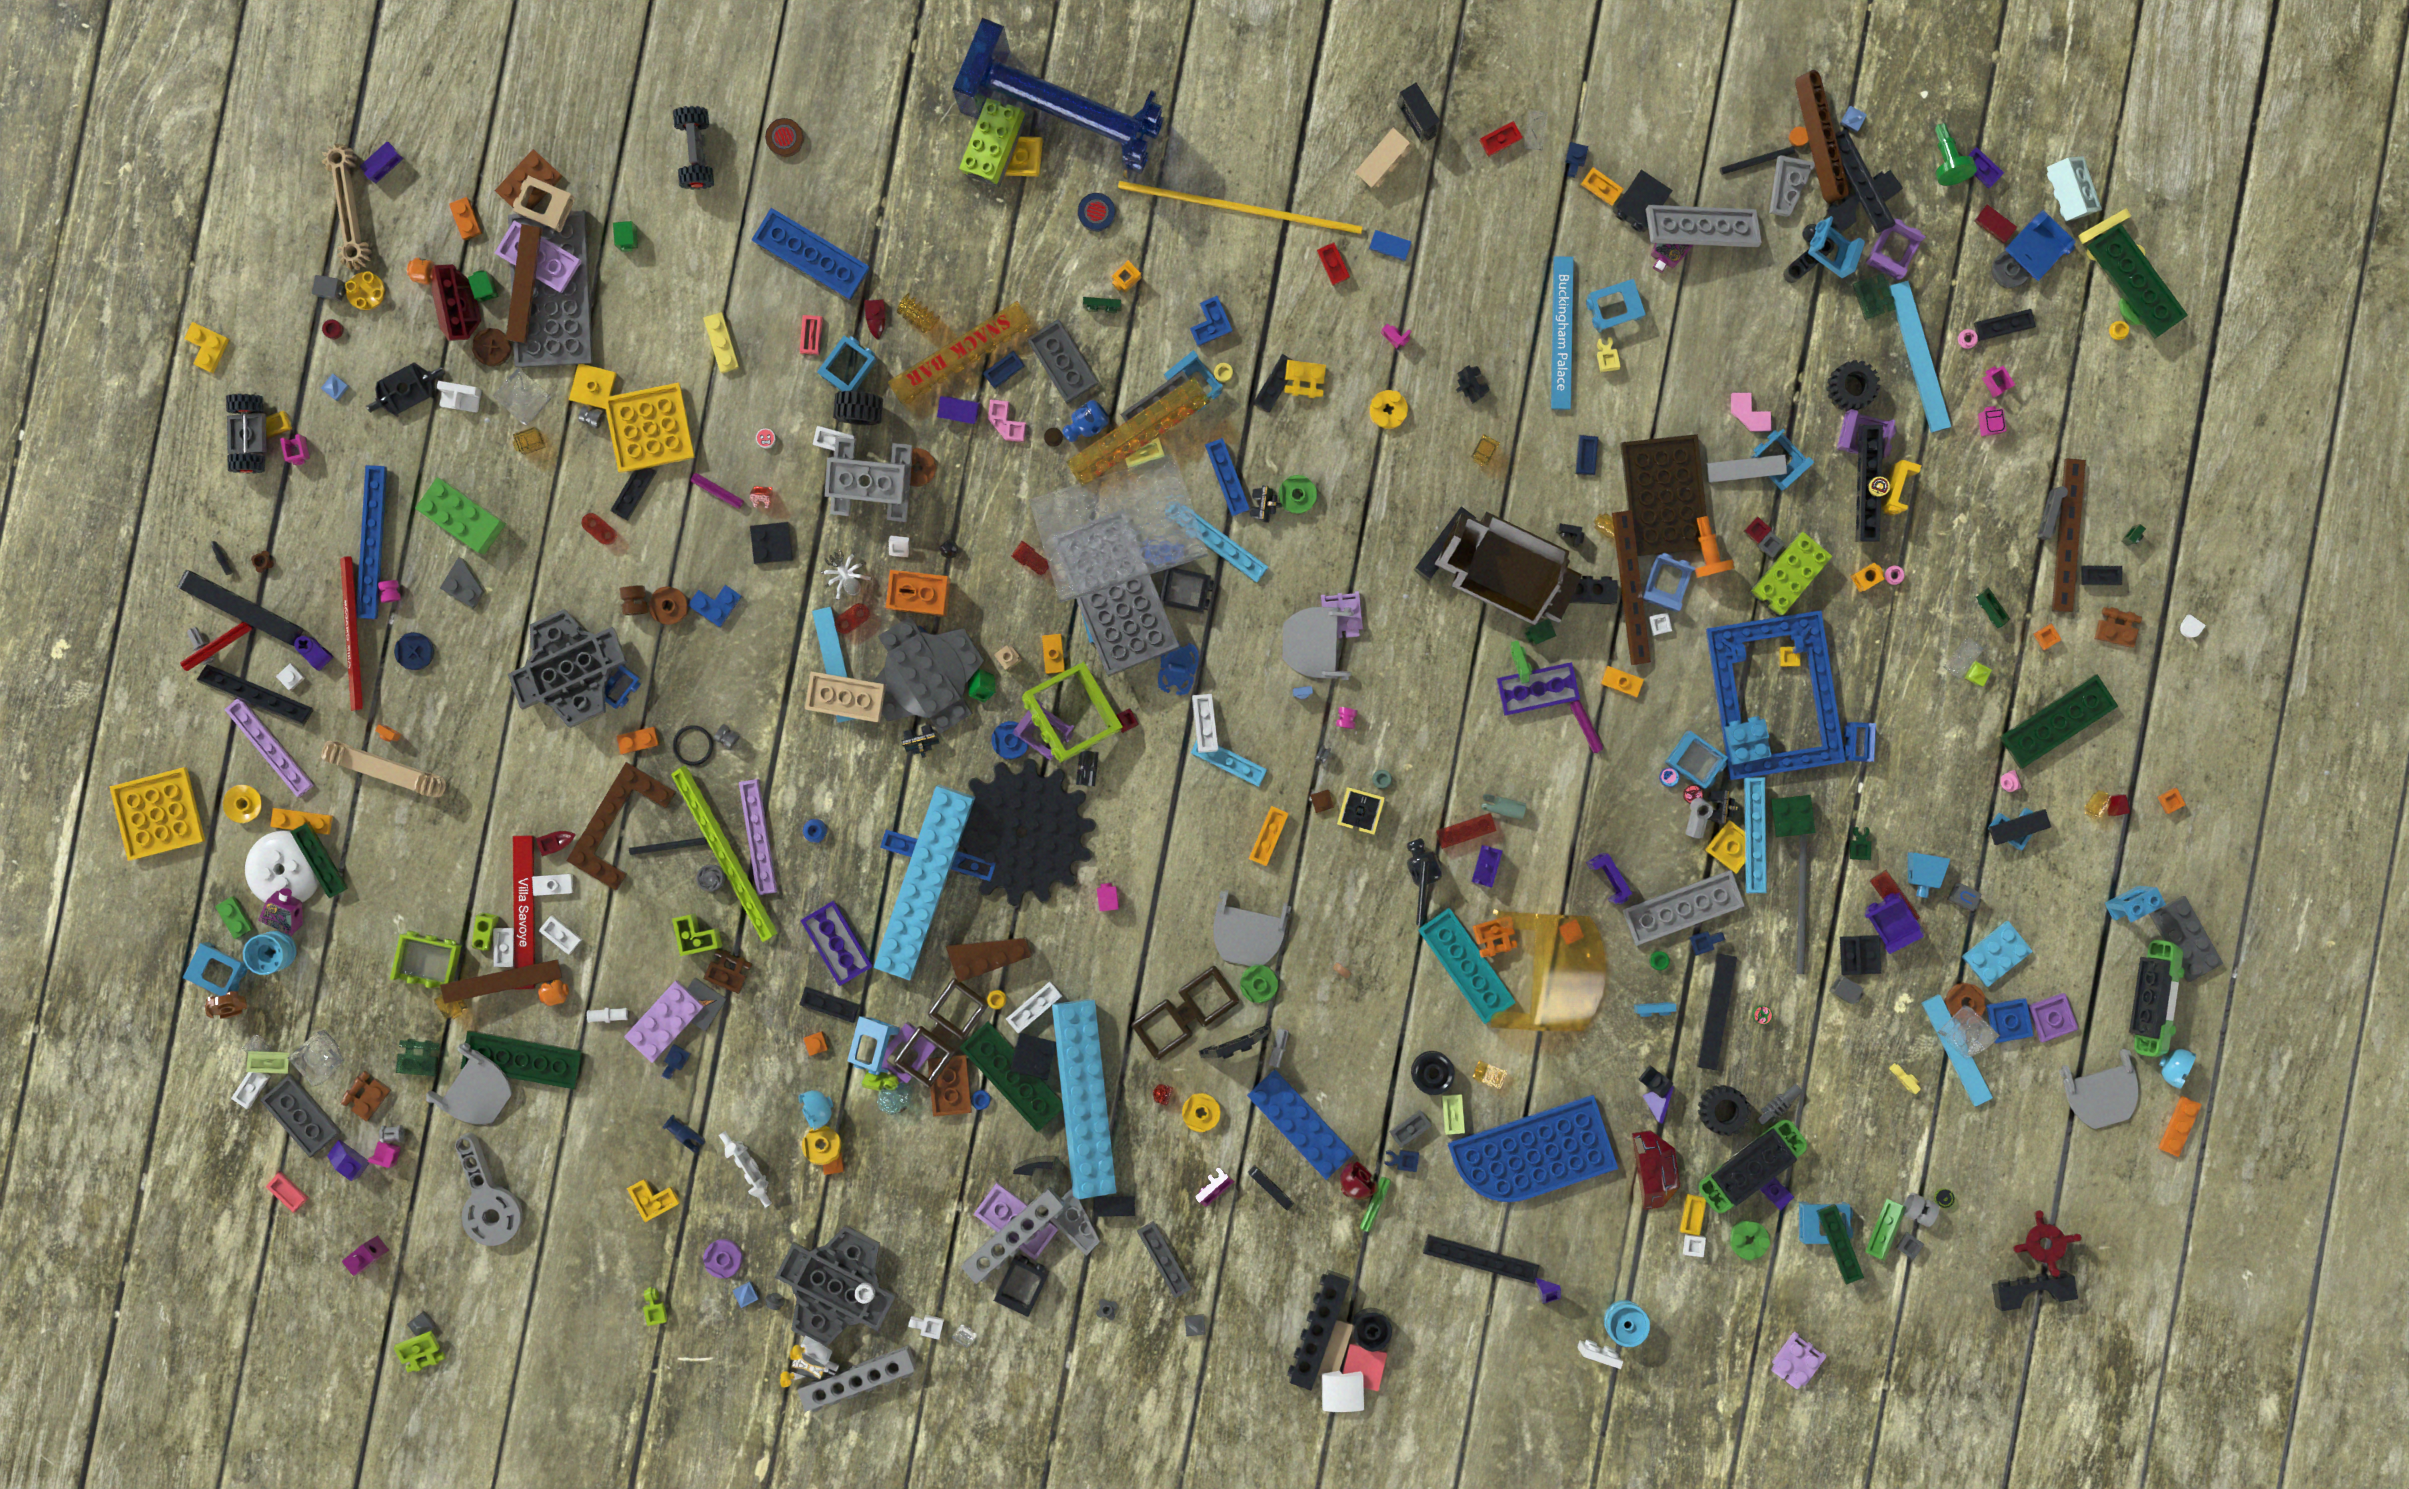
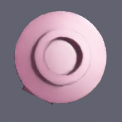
[2001,770,2022,792]

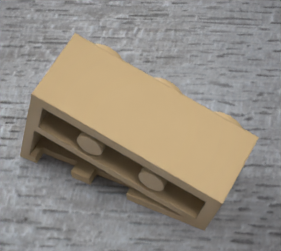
[1355,127,1415,188]

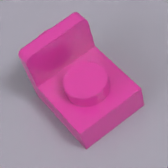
[1380,323,1412,349]

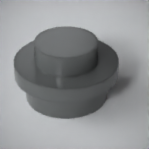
[765,1293,785,1310]

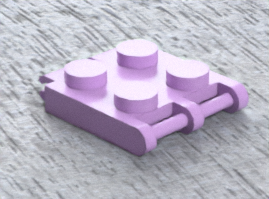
[1321,591,1363,639]
[1771,1332,1827,1389]

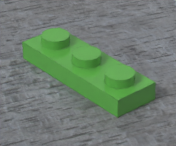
[1865,1198,1906,1261]

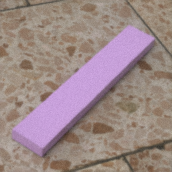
[224,699,314,797]
[739,779,777,896]

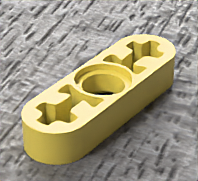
[2078,208,2131,244]

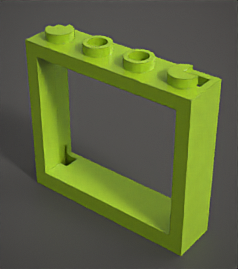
[1022,662,1122,763]

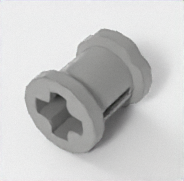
[379,1125,404,1143]

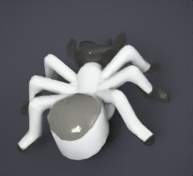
[821,550,872,600]

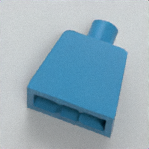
[1908,852,1950,898]

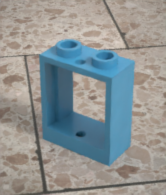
[817,335,877,391]

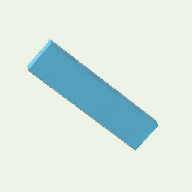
[1191,740,1267,787]

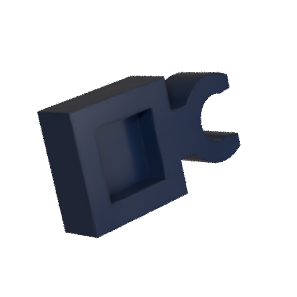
[1384,1149,1419,1172]

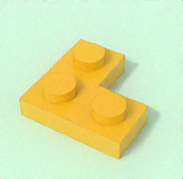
[184,322,230,373]
[627,1178,680,1222]

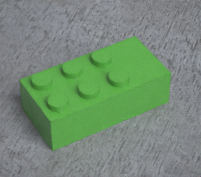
[415,477,507,555]

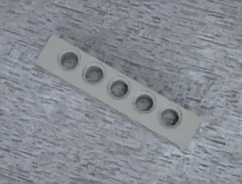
[961,1186,1065,1284]
[797,1345,917,1412]

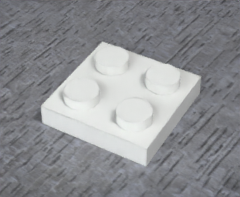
[1577,1340,1623,1369]

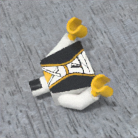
[780,1336,839,1387]

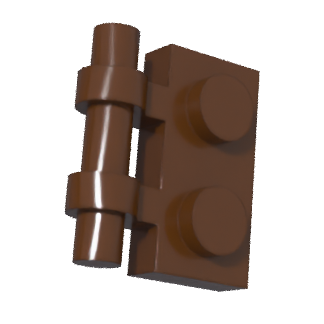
[703,948,752,994]

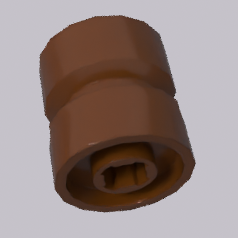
[619,585,648,616]

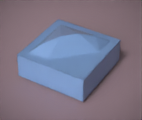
[1840,106,1867,133]
[321,373,350,401]
[1292,686,1313,699]
[733,1281,759,1308]

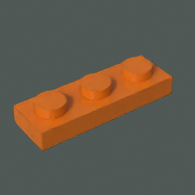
[2158,1096,2202,1157]

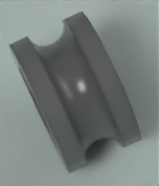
[1315,745,1331,764]

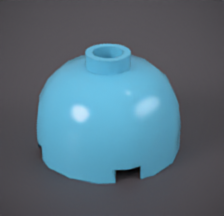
[2159,1049,2196,1089]
[798,1090,834,1130]

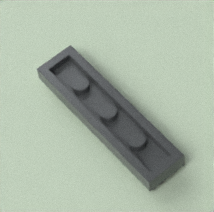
[1120,370,1194,430]
[1137,1221,1192,1299]

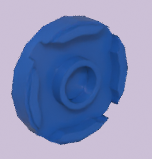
[991,721,1029,759]

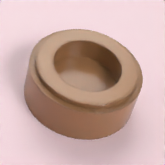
[1333,962,1352,979]

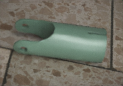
[1481,794,1526,820]

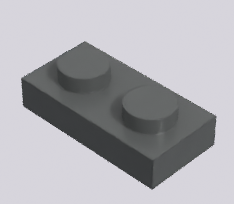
[1389,1109,1432,1148]

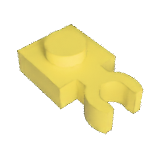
[1597,337,1621,372]
[1889,1063,1921,1094]

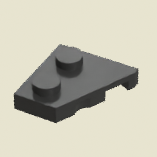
[440,557,484,608]

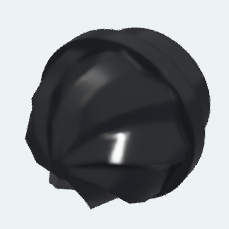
[1802,224,1816,243]
[938,539,958,558]

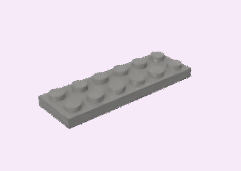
[1646,205,1762,247]
[1622,870,1744,946]

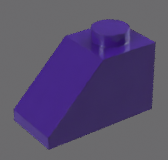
[327,1140,370,1181]

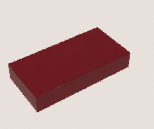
[1974,204,2017,243]

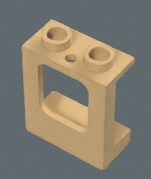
[513,176,576,233]

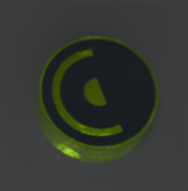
[1934,1188,1955,1208]

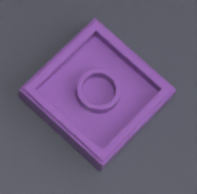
[2028,993,2078,1042]

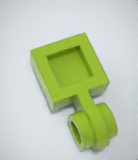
[861,1069,899,1091]
[643,1287,668,1326]

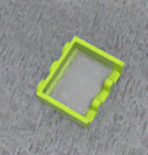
[390,931,462,988]

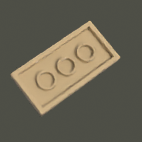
[805,671,886,722]

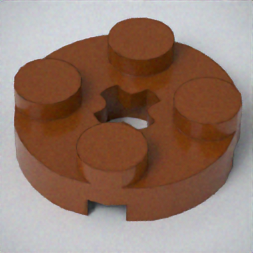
[910,448,937,487]
[648,586,688,625]
[1944,982,1985,1021]
[205,991,247,1019]

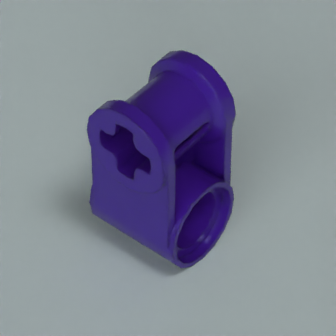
[294,636,334,671]

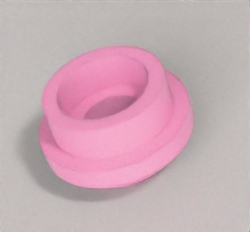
[1958,329,1978,349]
[1885,566,1904,585]

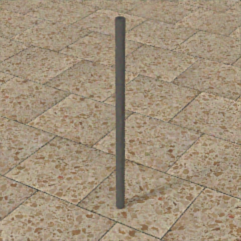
[1797,834,1808,974]

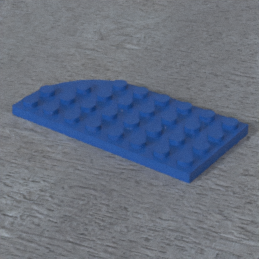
[1447,1094,1618,1202]

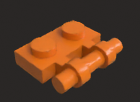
[1472,916,1517,957]

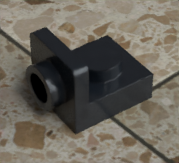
[1556,523,1585,548]
[1639,1065,1674,1098]

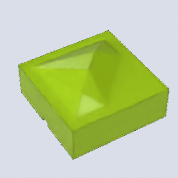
[1965,661,1992,687]

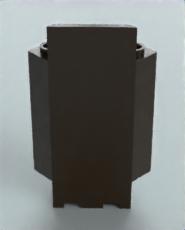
[1435,511,1582,625]

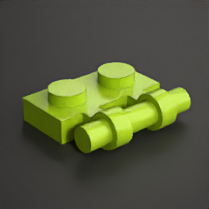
[394,1331,445,1373]

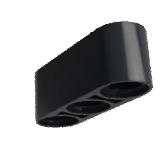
[1783,237,1834,283]

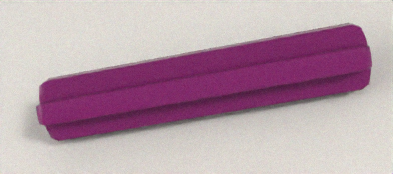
[691,473,744,509]
[1570,700,1603,753]

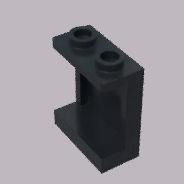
[1613,169,1673,232]

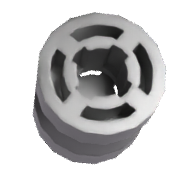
[578,404,605,429]
[713,724,741,750]

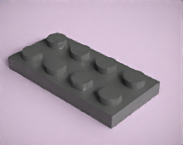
[2149,896,2224,982]

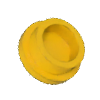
[2109,321,2129,340]
[987,990,1007,1009]

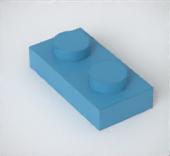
[1634,1002,1676,1017]

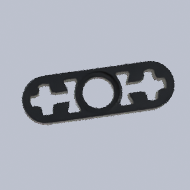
[1248,1165,1294,1211]

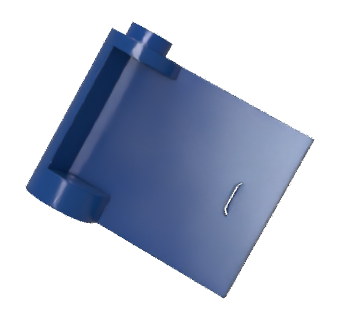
[2005,210,2076,281]

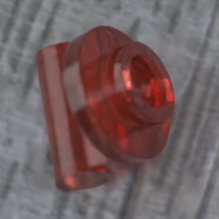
[1153,1084,1173,1106]

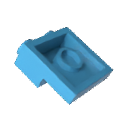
[1724,716,1771,765]

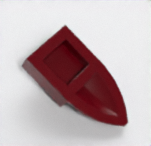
[864,299,886,339]
[536,831,576,857]

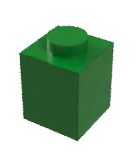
[613,221,638,252]
[468,270,499,303]

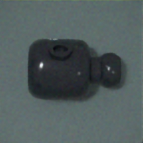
[1407,838,1443,887]

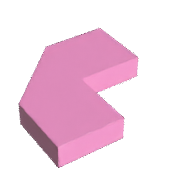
[1731,393,1771,432]
[988,400,1026,442]

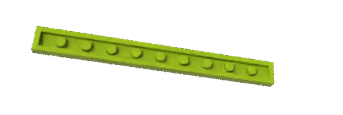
[671,765,778,942]

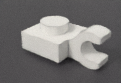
[908,1315,944,1339]

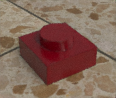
[1743,516,1772,544]
[1116,708,1139,733]

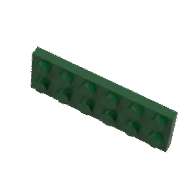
[2086,223,2188,339]
[1999,674,2118,769]
[959,1021,1063,1132]
[460,1030,583,1089]

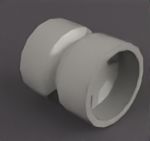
[1903,1192,1939,1227]

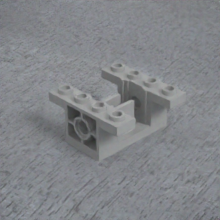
[825,437,913,522]

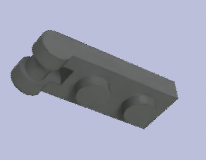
[2037,486,2068,540]

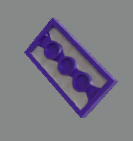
[1496,662,1580,716]
[800,900,873,986]

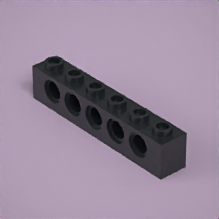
[1855,425,1883,542]
[1570,576,1618,605]
[1287,1269,1350,1391]

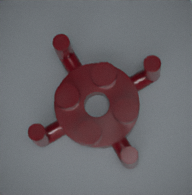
[2013,1210,2082,1277]

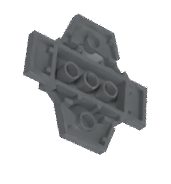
[508,609,628,728]
[873,616,985,734]
[775,1225,896,1347]

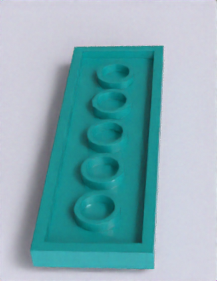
[1417,908,1516,1024]

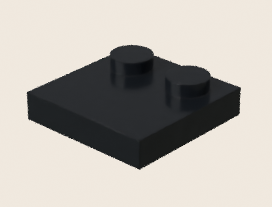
[750,522,793,565]
[1010,1033,1056,1080]

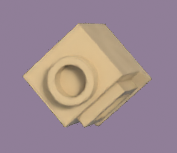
[994,645,1022,671]

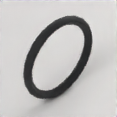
[673,725,713,766]

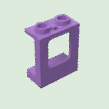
[1865,219,1926,281]
[1837,409,1896,459]
[1013,699,1074,760]
[882,1021,937,1083]

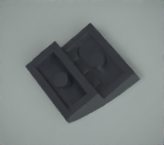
[1840,935,1881,975]
[1013,1155,1056,1176]

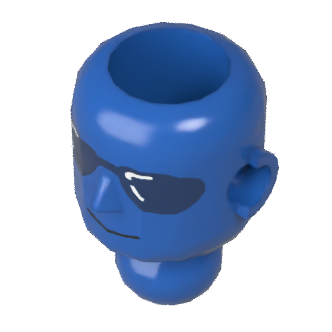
[1062,400,1109,442]

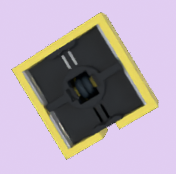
[1336,787,1385,835]

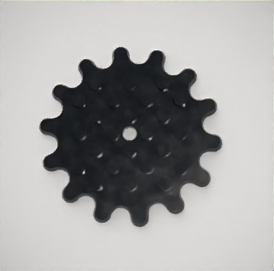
[958,759,1096,906]

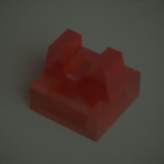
[750,486,773,508]

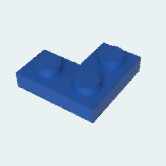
[1190,296,1233,347]
[688,585,742,627]

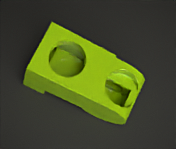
[472,912,499,951]

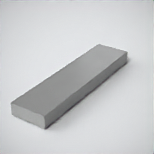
[1707,455,1787,483]

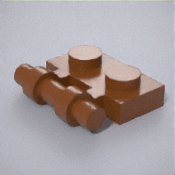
[2094,607,2142,648]
[340,1071,391,1122]

